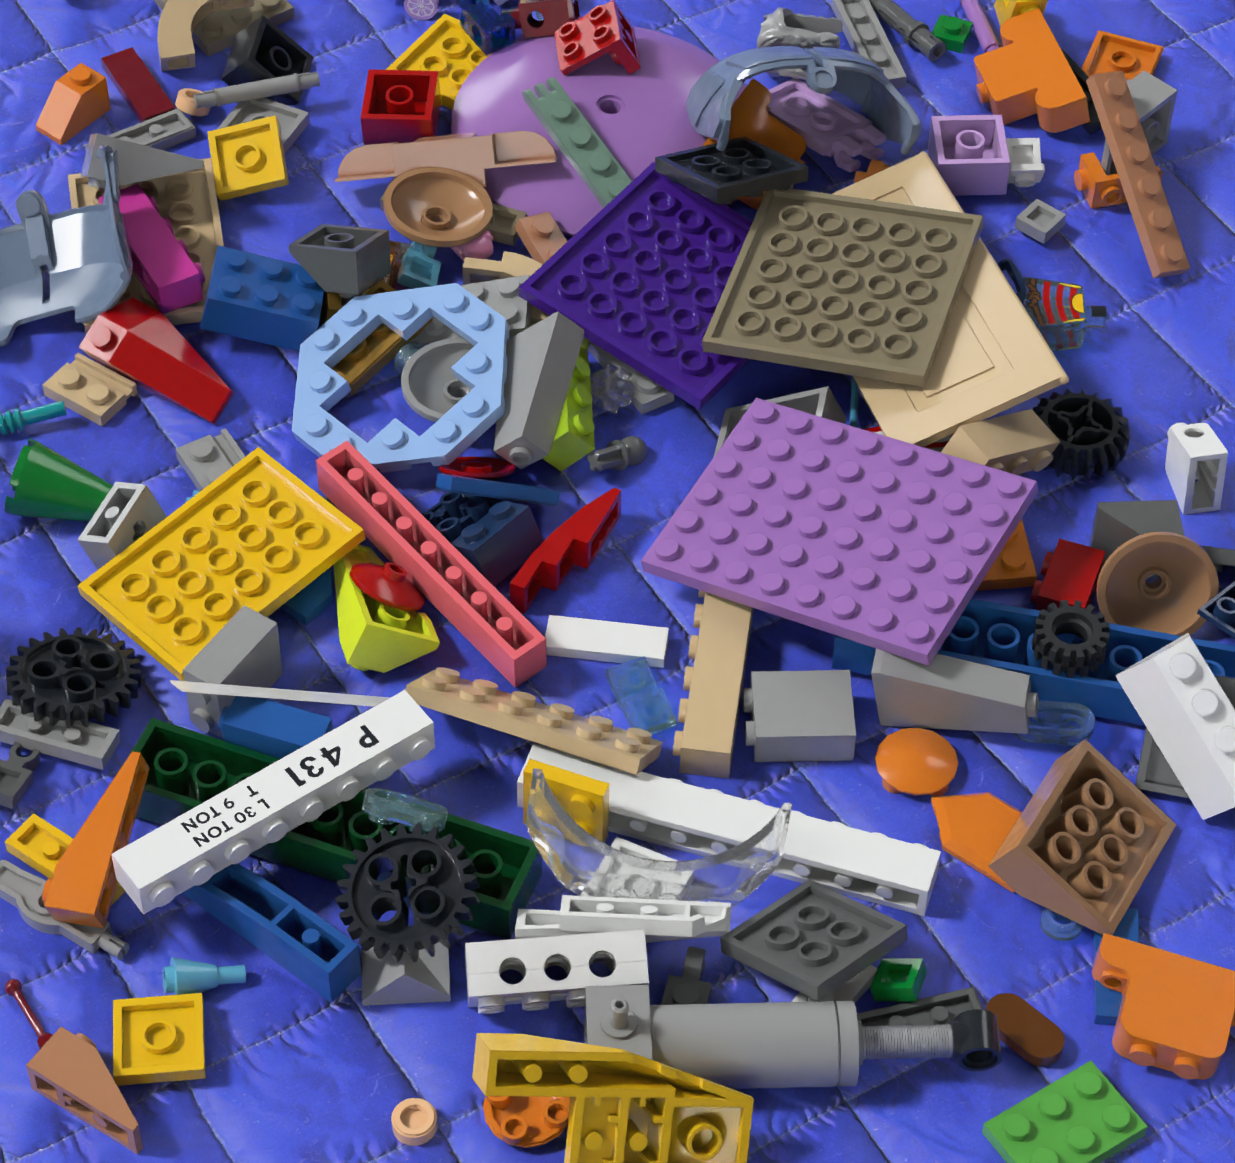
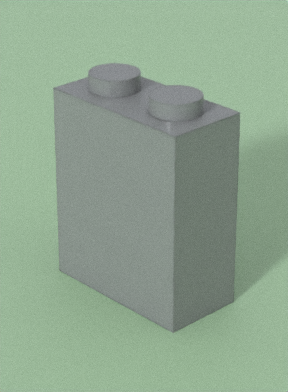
[183,605,283,739]
[743,670,856,762]

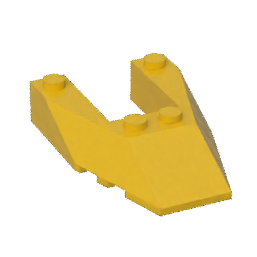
[472,1033,754,1163]

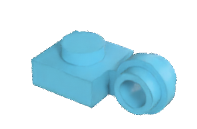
[397,241,441,289]

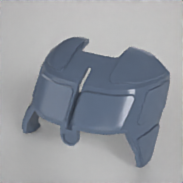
[686,46,921,155]
[0,145,133,347]

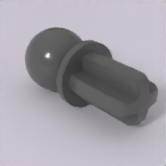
[587,436,647,472]

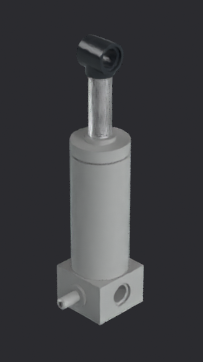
[584,985,1002,1089]

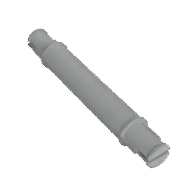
[193,71,320,109]

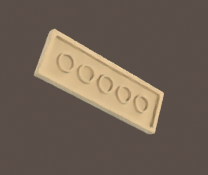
[406,667,663,775]

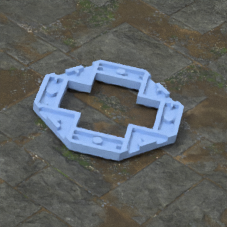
[291,283,510,473]

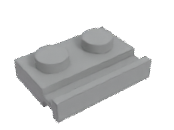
[176,428,246,491]

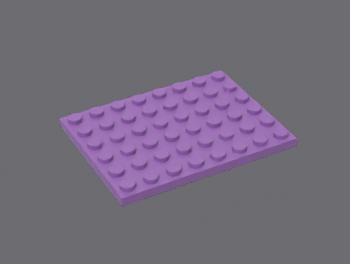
[641,398,1038,666]

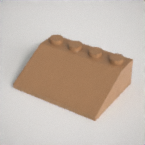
[989,739,1176,935]

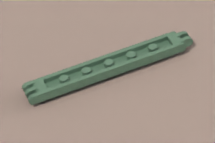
[522,77,632,208]

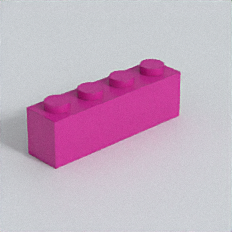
[98,184,205,314]

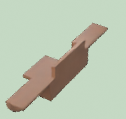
[335,131,558,187]

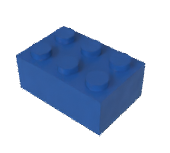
[200,245,324,351]

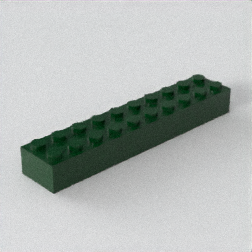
[124,718,542,940]

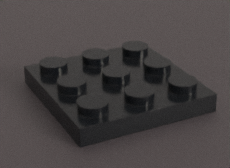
[655,136,808,204]

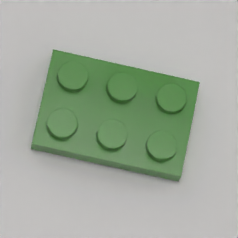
[982,1060,1148,1163]

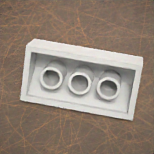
[1115,633,1235,820]

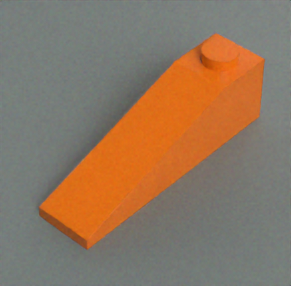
[42,751,150,929]

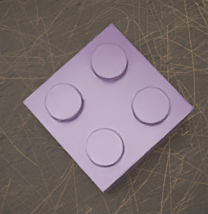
[928,115,1010,196]

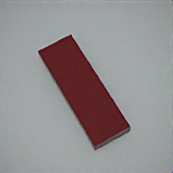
[101,47,175,123]

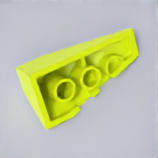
[334,545,440,673]

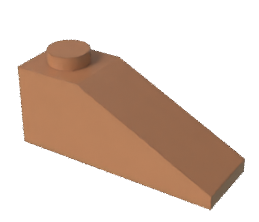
[26,1027,143,1155]

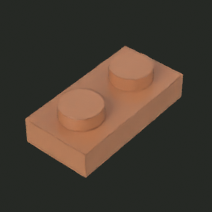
[515,212,567,265]

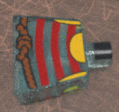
[1023,277,1107,351]

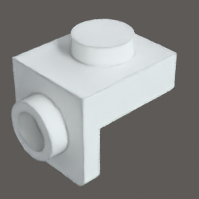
[1006,138,1045,187]

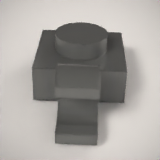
[661,946,712,1005]

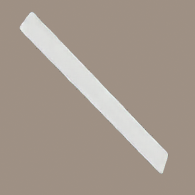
[170,680,389,707]

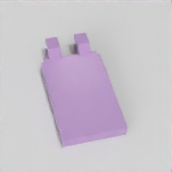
[768,78,887,173]

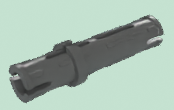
[869,0,946,61]

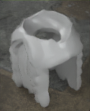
[757,7,843,80]

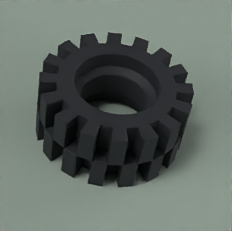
[1032,600,1110,678]

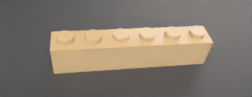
[673,590,754,779]

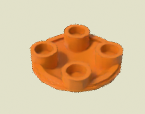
[875,728,958,797]
[483,1096,571,1148]

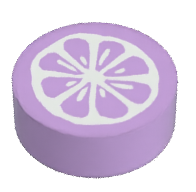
[404,0,439,20]

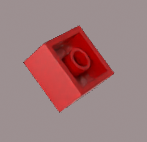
[360,69,441,145]

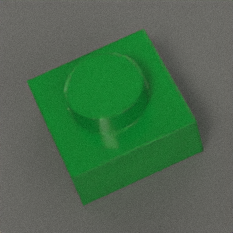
[932,14,973,53]
[870,958,927,1002]

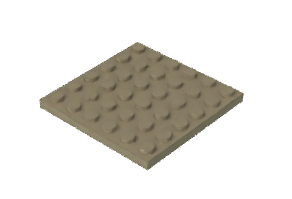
[702,188,983,387]

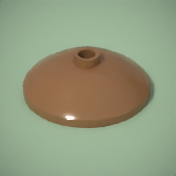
[383,167,493,248]
[1096,532,1219,636]

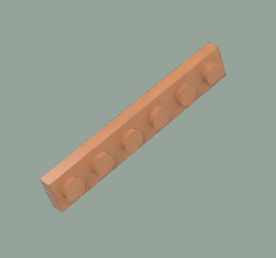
[1086,71,1190,279]

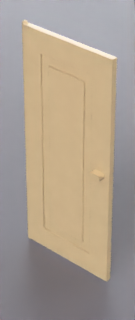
[832,151,1069,447]

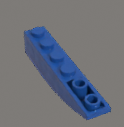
[182,864,361,1003]

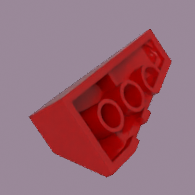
[79,298,234,424]

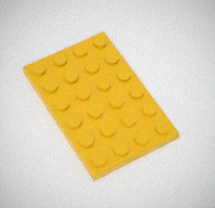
[77,447,365,681]

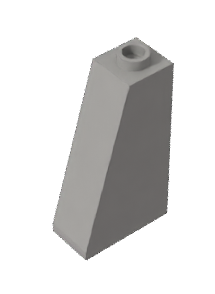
[494,311,584,469]
[871,649,1039,734]

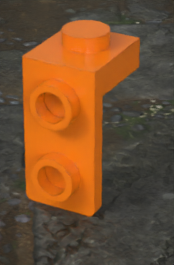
[1074,152,1162,209]

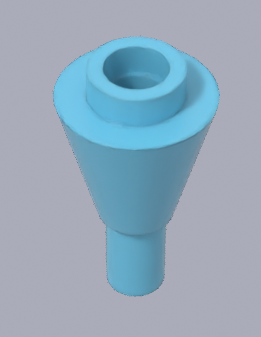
[163,957,246,995]

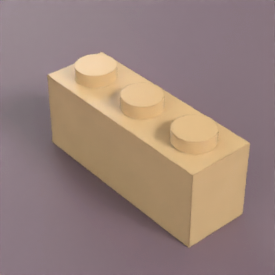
[941,409,1060,476]

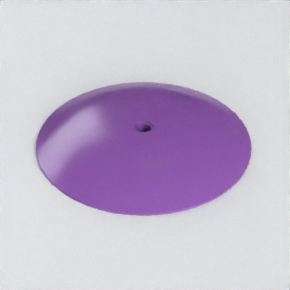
[451,26,746,237]

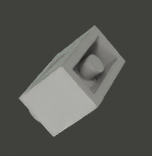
[77,482,167,570]

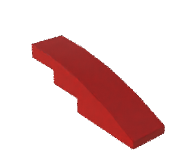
[510,487,621,614]

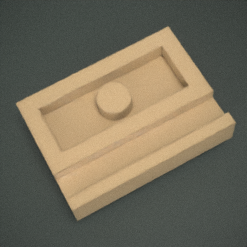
[42,353,138,427]

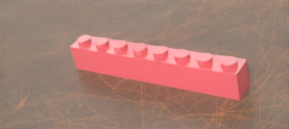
[316,441,547,688]

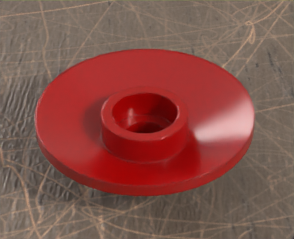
[438,456,515,481]
[350,562,425,611]

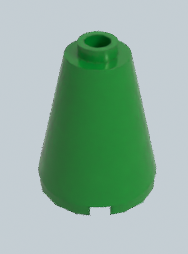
[4,438,113,522]

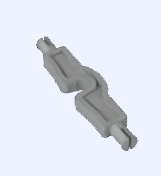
[0,859,130,960]

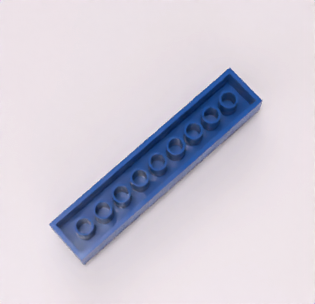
[832,599,1235,725]

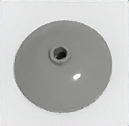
[401,338,474,422]

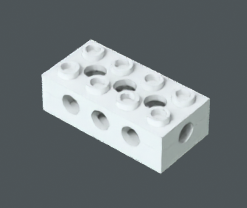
[465,929,649,1014]

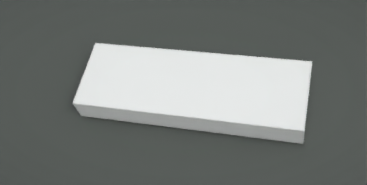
[545,615,669,668]

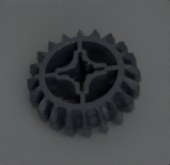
[1033,388,1130,481]

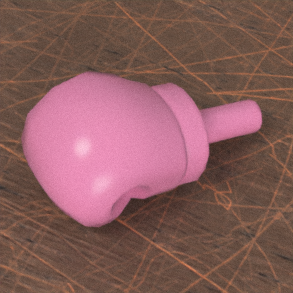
[450,230,494,261]

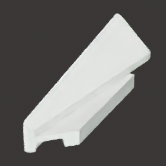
[515,895,731,943]

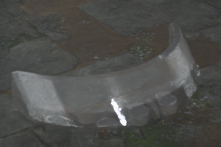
[525,768,792,908]

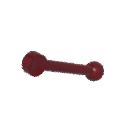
[5,979,53,1050]

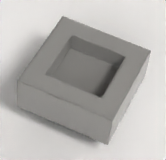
[1015,199,1066,244]

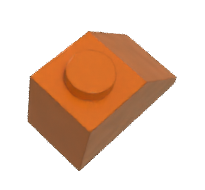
[36,63,111,145]

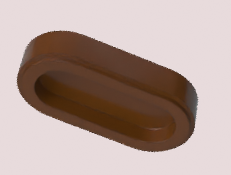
[986,993,1064,1066]

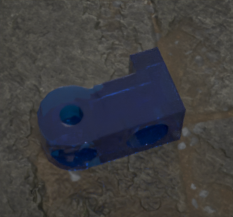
[459,0,516,56]

